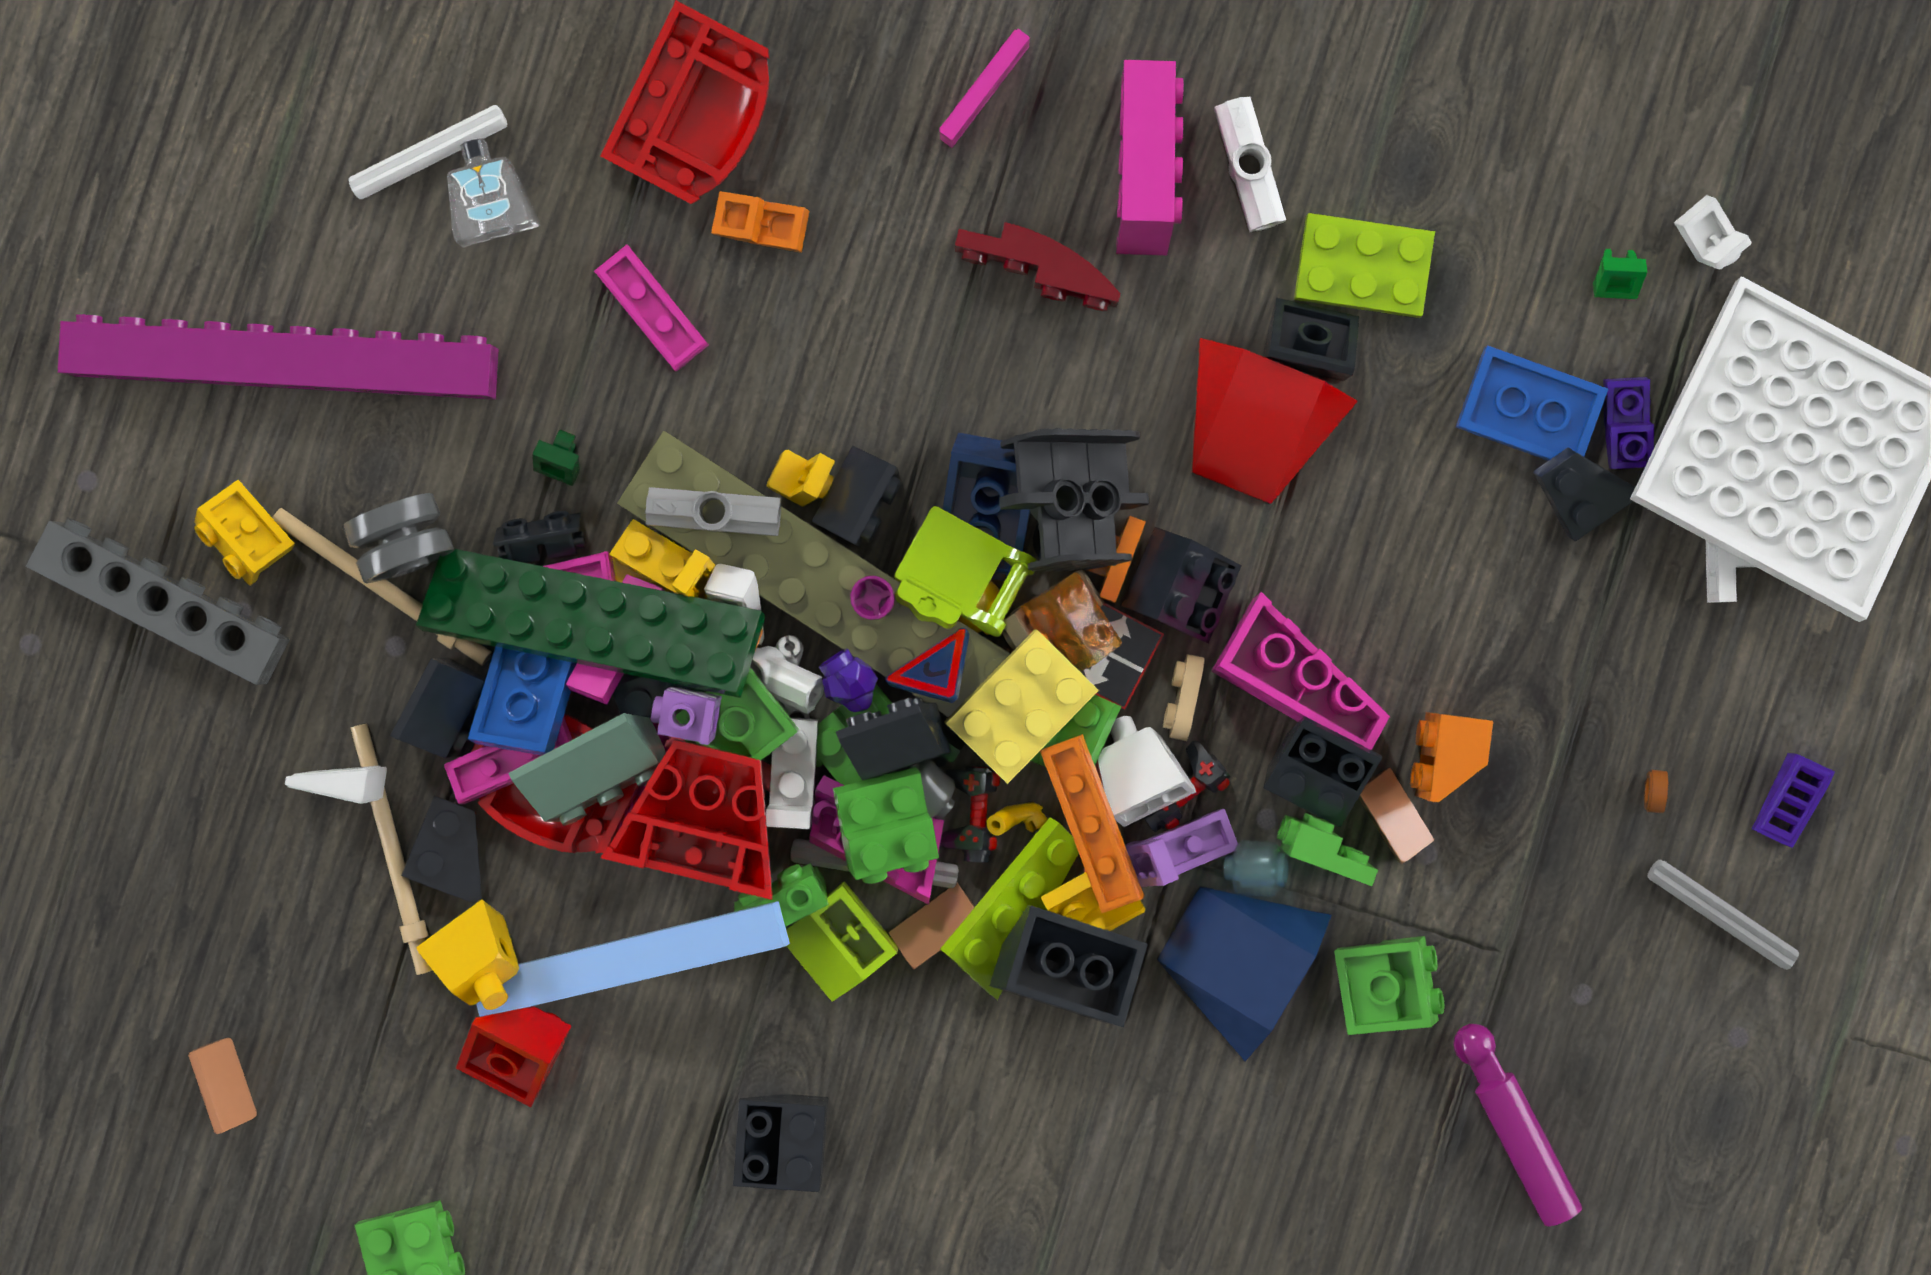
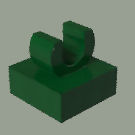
[532,430,580,486]

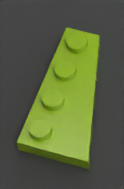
[940,817,1079,1000]

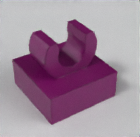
[812,775,845,834]

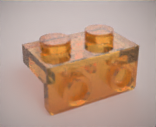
[1021,572,1122,672]

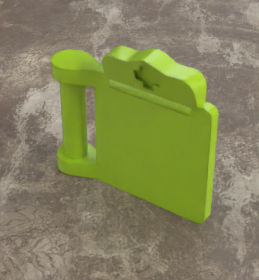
[894,506,1038,637]

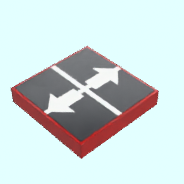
[1059,603,1164,710]

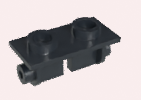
[493,511,586,563]

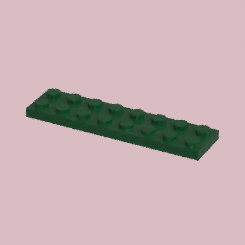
[416,549,765,698]

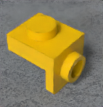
[767,450,835,507]

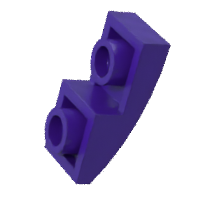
[1603,377,1654,469]

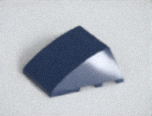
[1157,886,1332,1061]

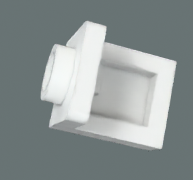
[1674,195,1752,269]

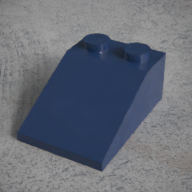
[943,432,1031,581]

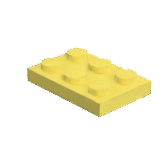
[944,629,1099,784]

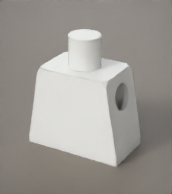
[1098,716,1196,827]

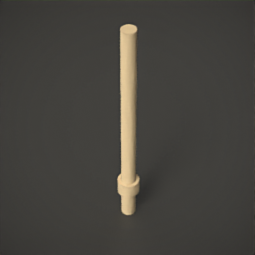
[273,508,492,666]
[351,723,433,975]

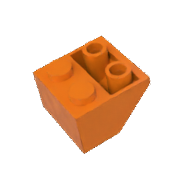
[1410,712,1493,802]

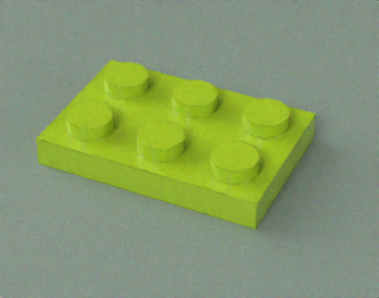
[1294,213,1435,318]

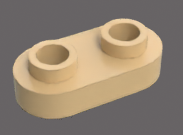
[1163,654,1204,741]

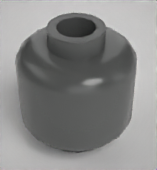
[897,760,955,820]

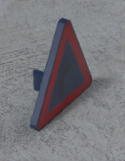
[886,628,970,703]

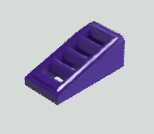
[1752,753,1835,848]

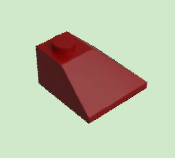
[456,1006,572,1107]

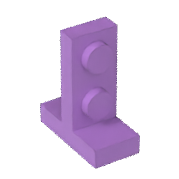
[1125,809,1240,887]

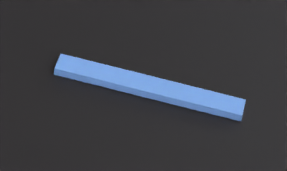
[476,901,790,1017]

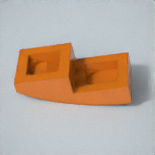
[711,191,810,253]

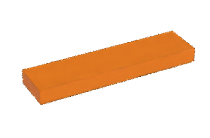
[1040,734,1145,913]

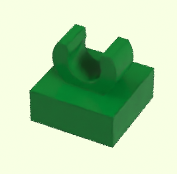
[1593,249,1647,299]

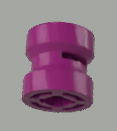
[850,576,895,620]

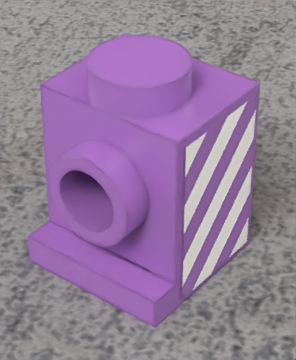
[651,686,722,745]

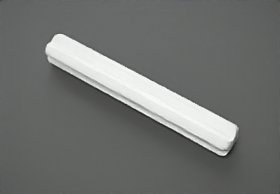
[348,105,507,199]

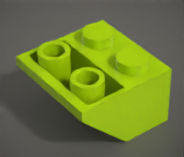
[786,881,898,1002]

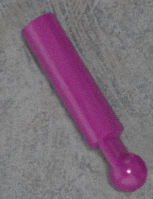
[1453,1024,1583,1227]

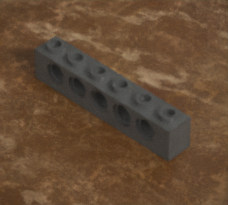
[26,518,290,685]

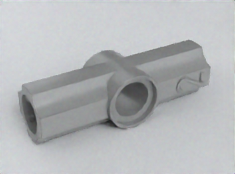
[646,487,781,536]

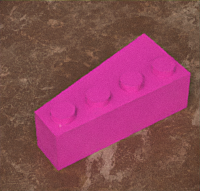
[1116,60,1184,255]
[1211,592,1390,750]

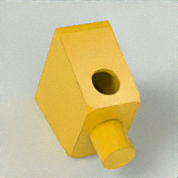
[416,899,519,1010]

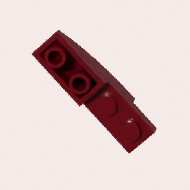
[955,222,1121,312]

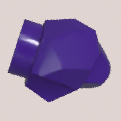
[819,648,878,712]

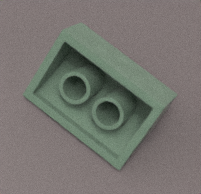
[508,713,666,826]

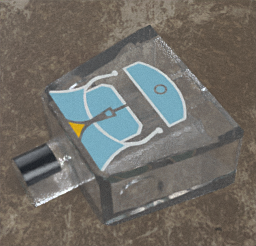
[447,139,541,247]

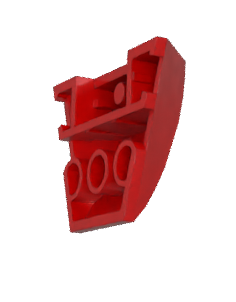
[1191,338,1358,504]
[601,739,773,900]

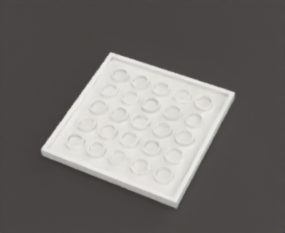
[1630,276,1931,622]

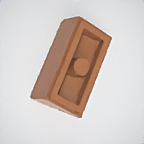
[1358,767,1434,864]
[888,882,975,969]
[188,1038,257,1134]

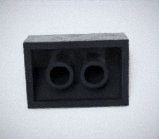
[990,905,1148,1027]

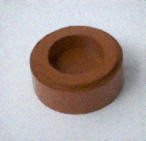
[1644,769,1668,813]

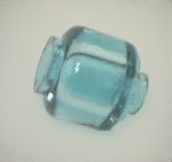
[1224,840,1289,897]

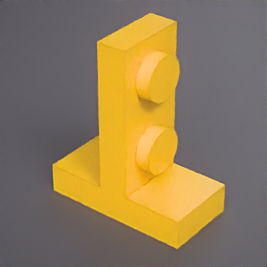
[610,519,715,600]

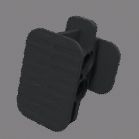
[999,428,1149,571]

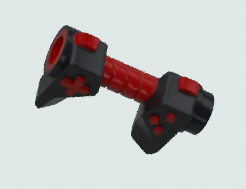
[1144,741,1231,833]
[940,766,1000,862]

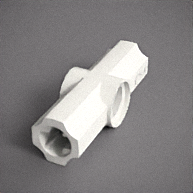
[1214,96,1286,232]
[750,646,824,713]

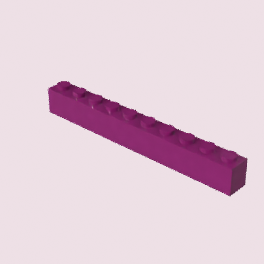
[57,314,499,400]

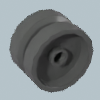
[342,493,454,584]

